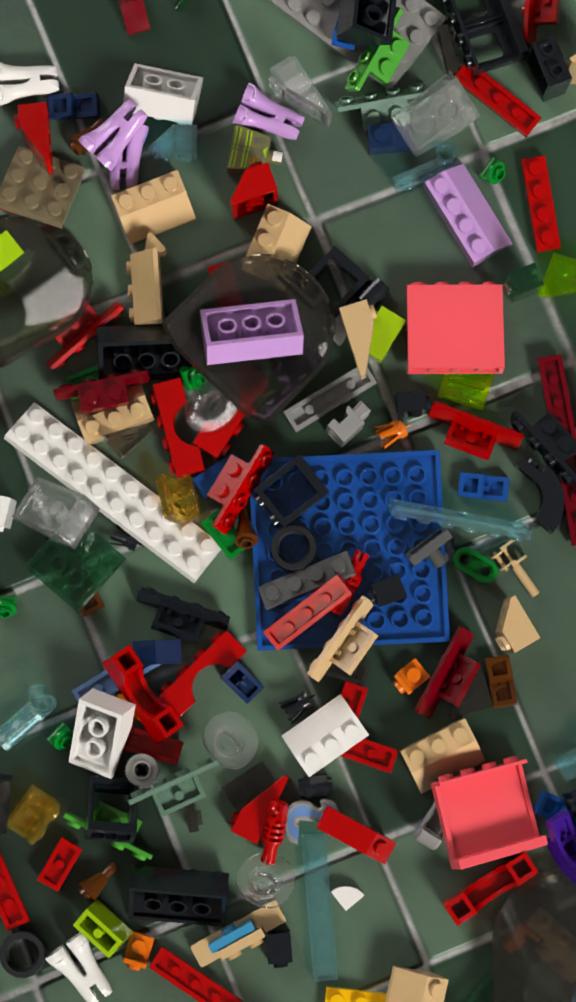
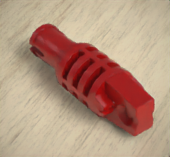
[331,549,370,615]
[260,798,288,865]

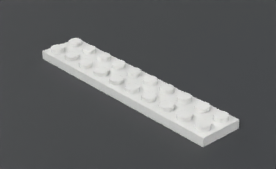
[4,402,221,583]

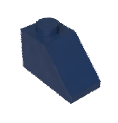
[367,123,416,155]

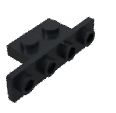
[510,410,576,489]
[136,587,230,644]

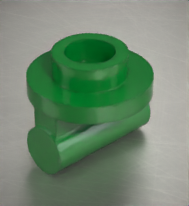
[478,157,506,184]
[179,366,205,391]
[0,595,18,618]
[47,721,73,750]

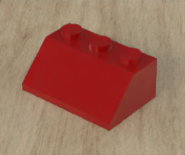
[230,161,278,220]

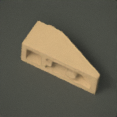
[339,299,377,380]

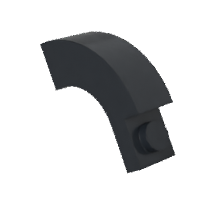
[514,457,564,534]

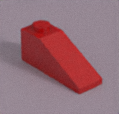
[15,102,53,174]
[229,775,289,844]
[316,806,396,864]

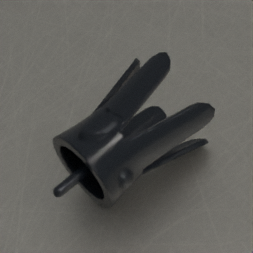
[107,524,144,551]
[279,691,315,724]

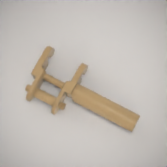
[491,538,540,598]

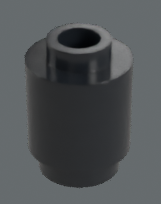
[354,277,389,309]
[298,773,333,800]

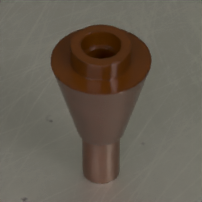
[68,117,105,156]
[235,507,259,549]
[78,862,119,901]

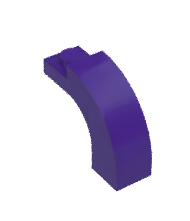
[545,810,576,884]

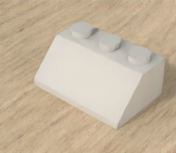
[123,63,203,125]
[281,694,369,777]

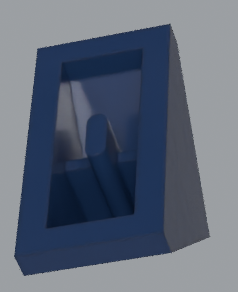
[133,639,182,665]
[220,661,264,704]

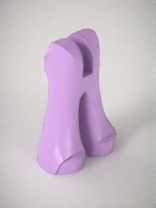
[232,83,305,140]
[78,99,148,171]
[107,125,149,190]

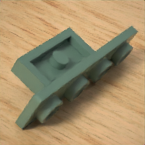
[334,83,430,131]
[127,757,220,817]

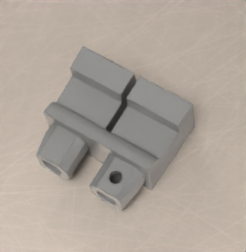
[325,401,371,448]

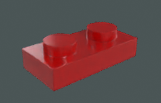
[37,837,83,892]

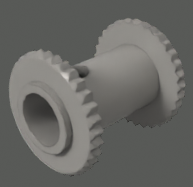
[125,753,160,788]

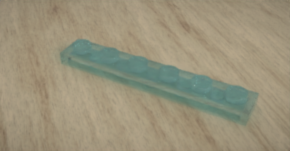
[387,499,532,541]

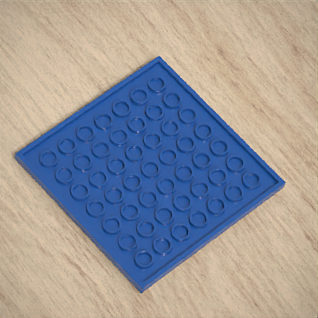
[249,450,450,651]

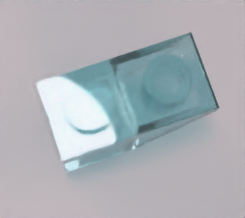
[149,124,198,162]

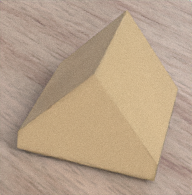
[145,232,167,257]

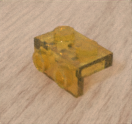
[156,474,201,526]
[7,784,61,845]

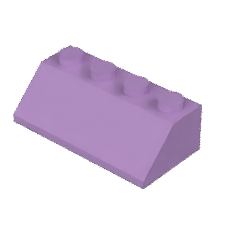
[423,164,513,268]
[200,299,304,365]

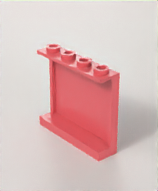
[406,281,505,374]
[431,756,548,870]

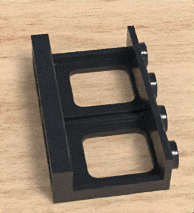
[440,0,529,76]

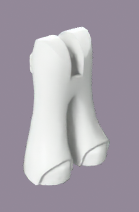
[0,62,59,106]
[45,932,113,1002]

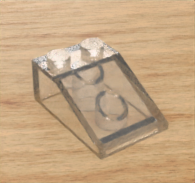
[268,54,332,128]
[391,75,480,157]
[12,477,100,549]

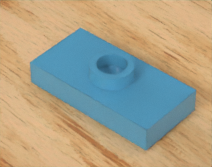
[208,918,255,953]

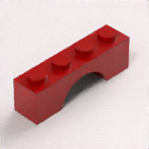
[193,362,269,460]
[150,378,205,479]
[158,630,247,718]
[102,645,184,743]
[442,852,539,926]

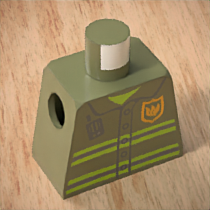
[227,124,283,174]

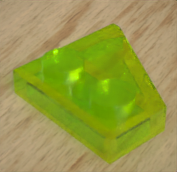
[538,253,576,298]
[438,374,495,410]

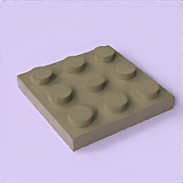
[0,146,86,229]

